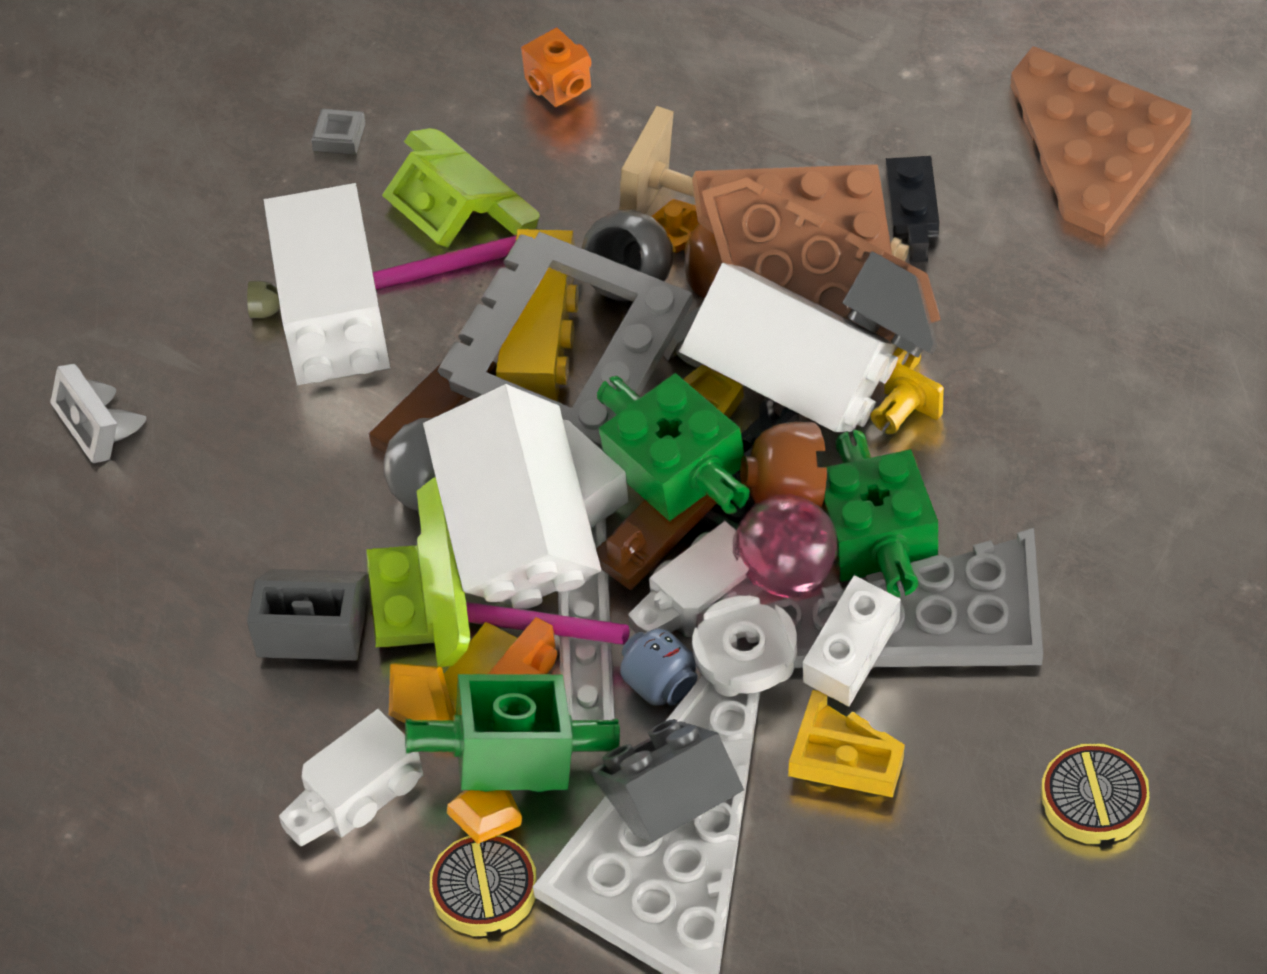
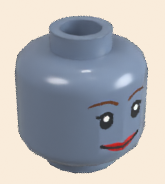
[620,629,698,706]

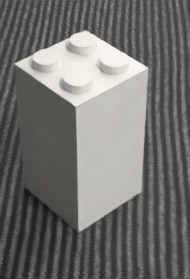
[263,183,390,385]
[679,263,898,432]
[423,384,602,610]

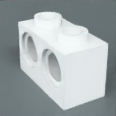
[803,575,901,707]

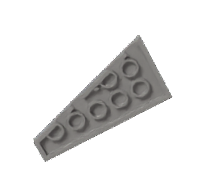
[735,528,1043,668]

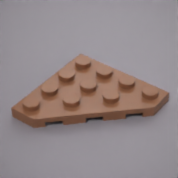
[1010,46,1192,237]
[692,164,895,341]
[701,177,941,337]

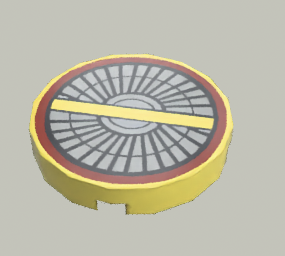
[1041,744,1150,844]
[429,835,537,936]

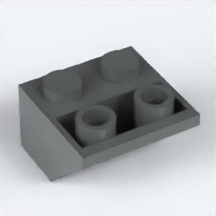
[842,251,938,358]
[247,569,369,660]
[590,719,744,842]

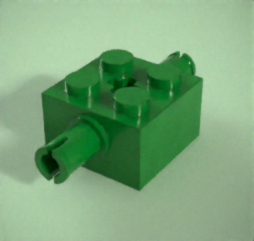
[597,373,749,522]
[818,430,938,597]
[405,674,620,792]

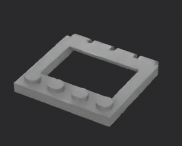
[438,232,693,452]

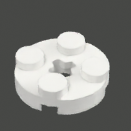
[692,596,797,696]

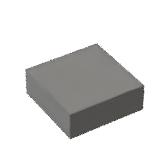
[311,109,366,154]

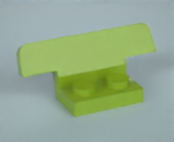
[382,128,540,248]
[366,477,470,667]

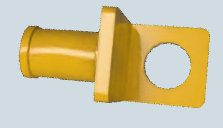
[870,347,944,434]

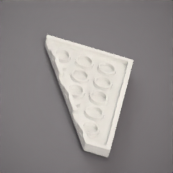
[533,676,760,974]

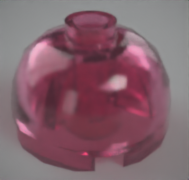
[733,494,837,598]

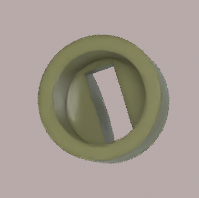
[247,281,280,318]

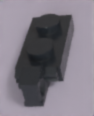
[886,156,940,263]

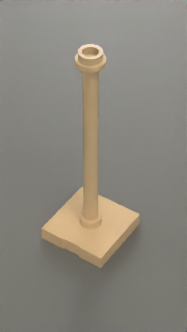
[619,106,909,261]

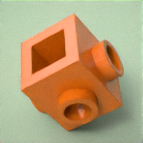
[521,27,592,107]

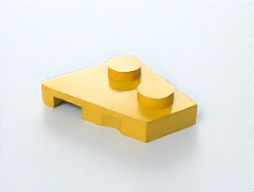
[788,690,905,798]

